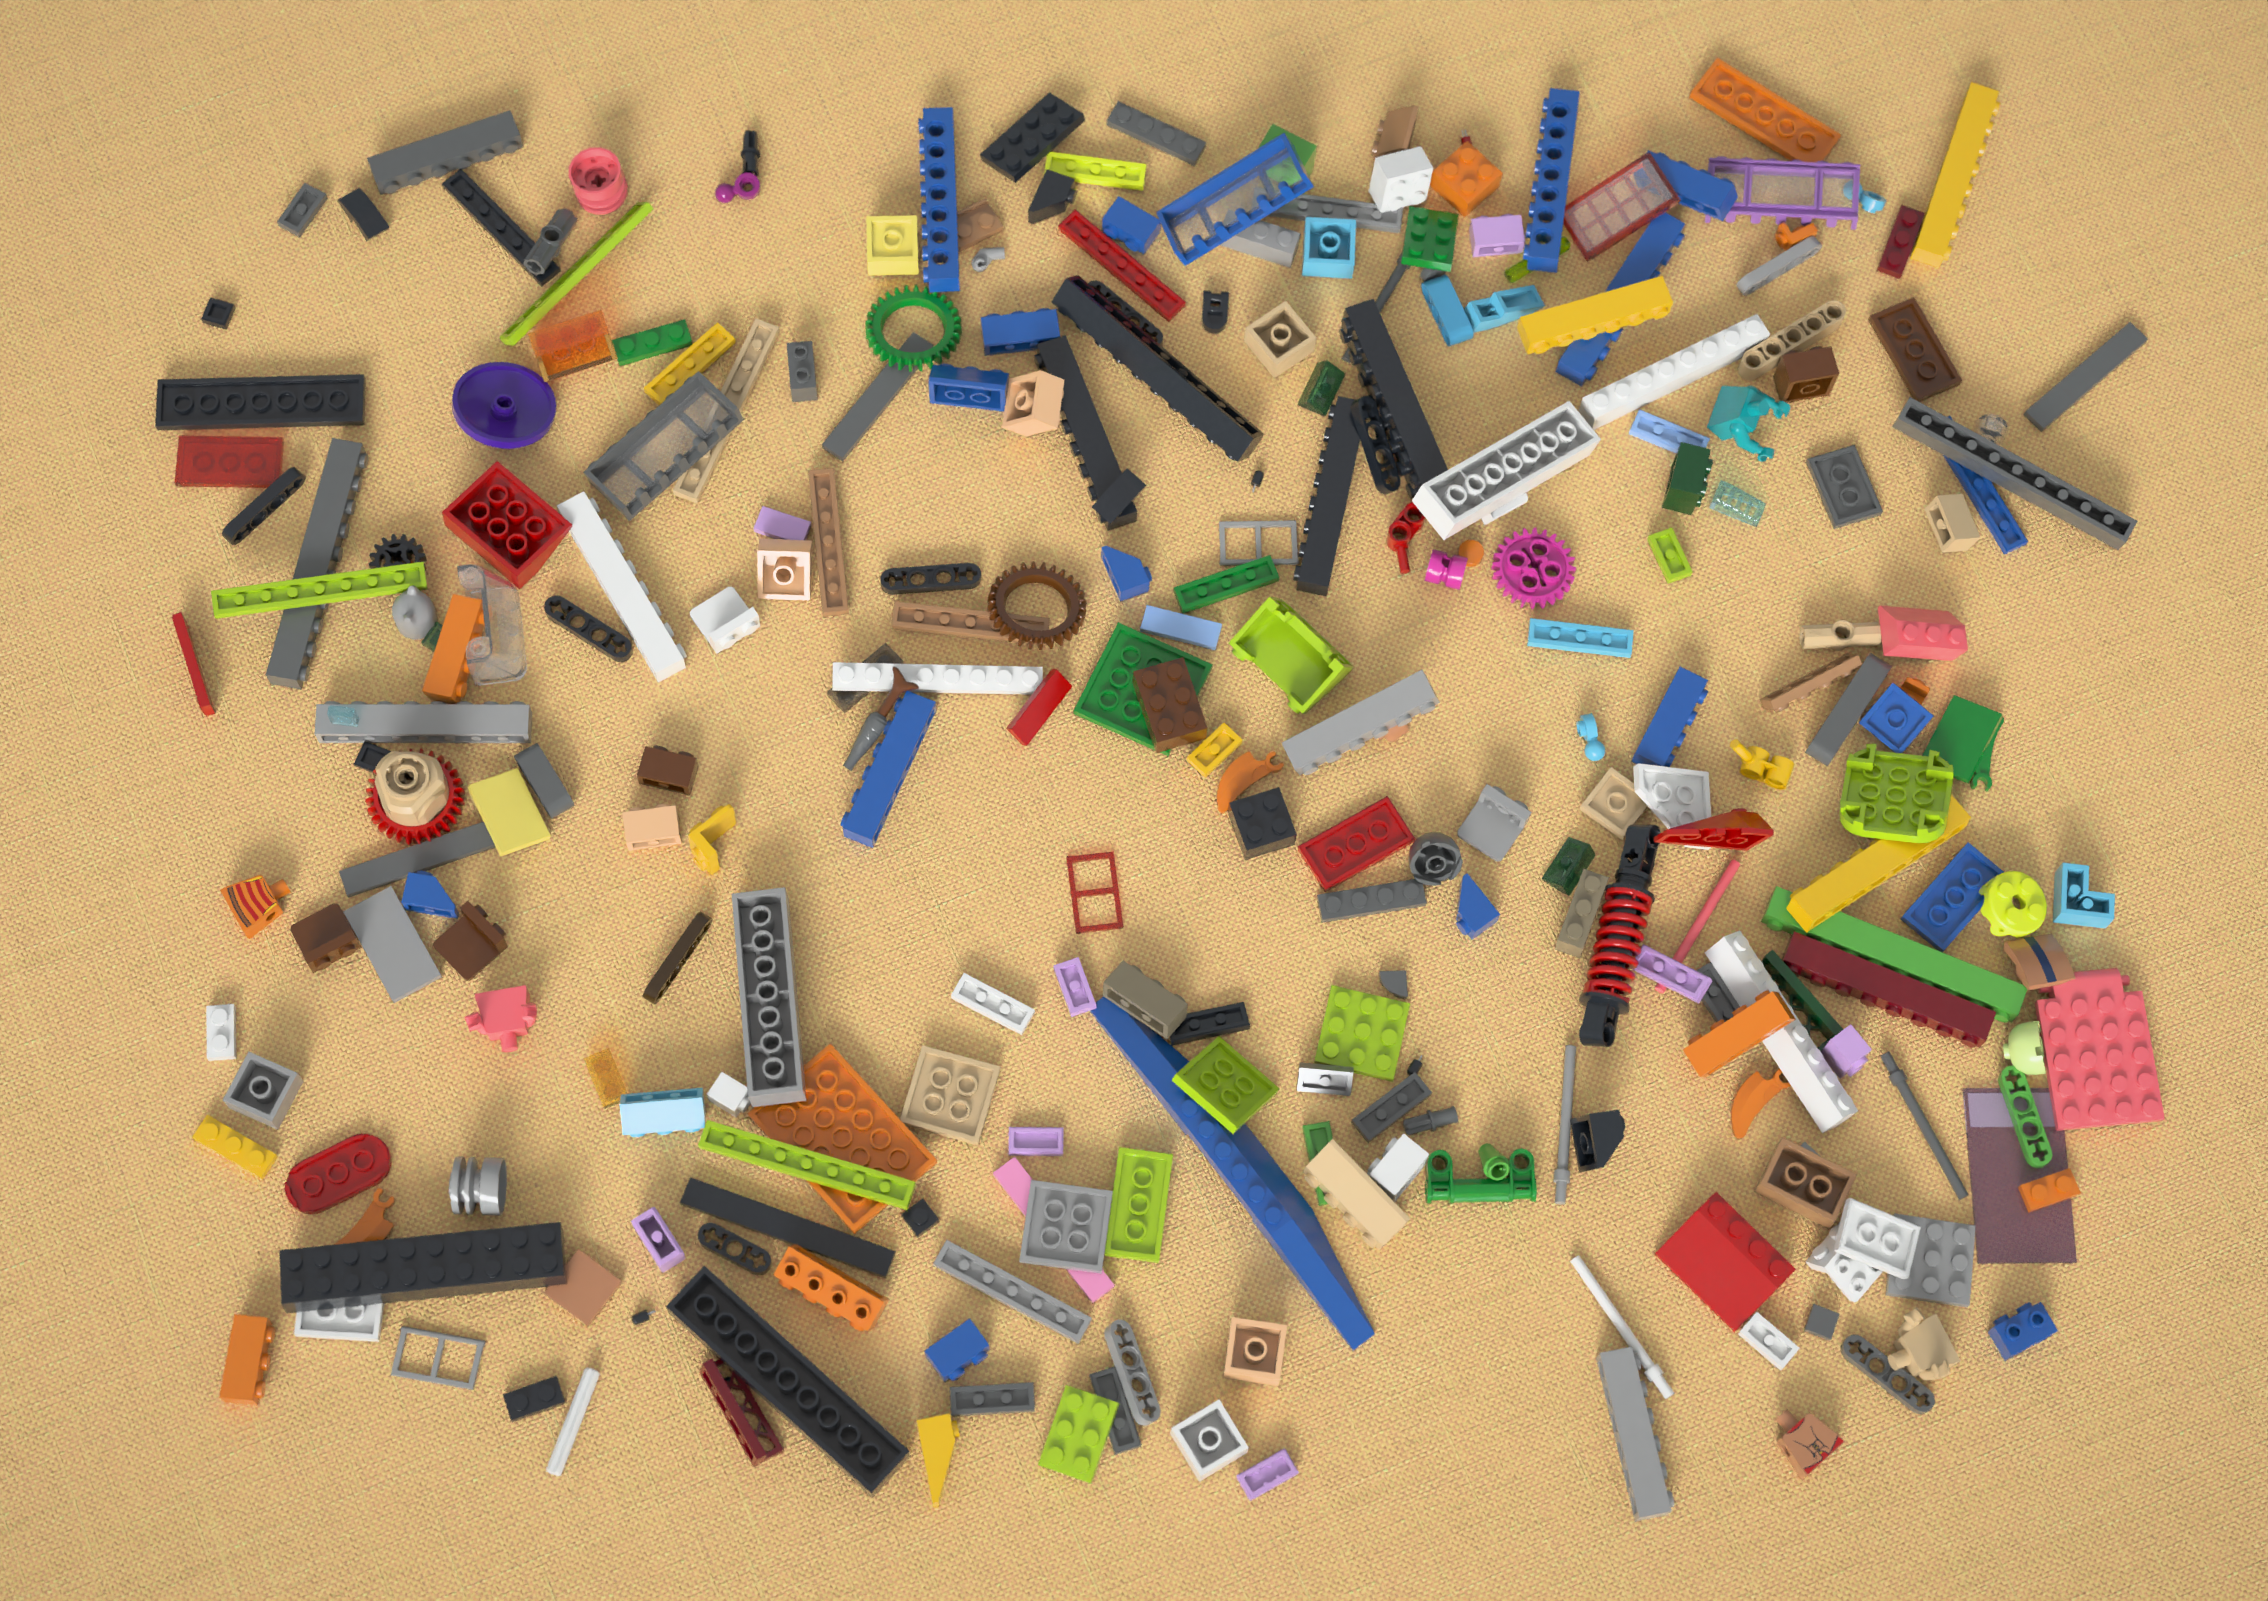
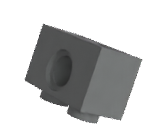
[787,341,818,402]

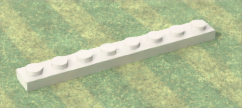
[832,662,1043,695]

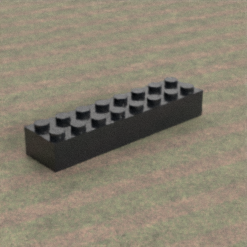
[1339,299,1448,499]

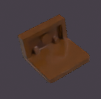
[433,901,508,981]
[290,903,362,973]

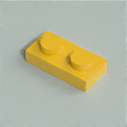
[1187,723,1243,778]

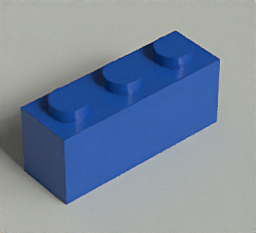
[981,308,1060,356]

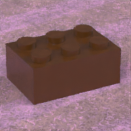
[1132,657,1208,753]

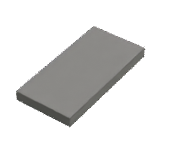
[343,886,442,1003]

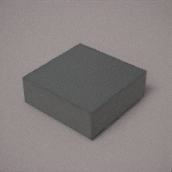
[1804,1304,1840,1341]

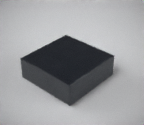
[201,297,236,330]

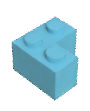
[2053,863,2115,929]

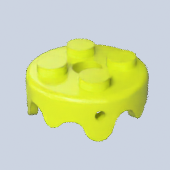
[1979,871,2047,939]

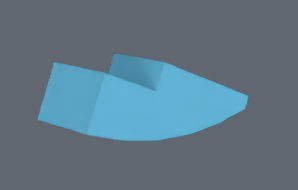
[1464,285,1545,333]

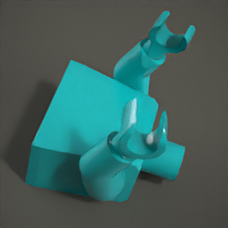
[1707,386,1791,462]

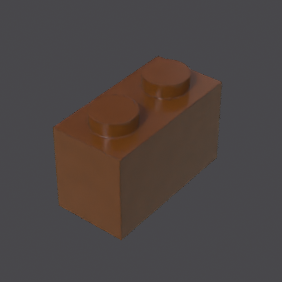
[637,745,699,796]

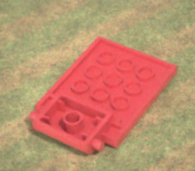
[2035,968,2165,1131]

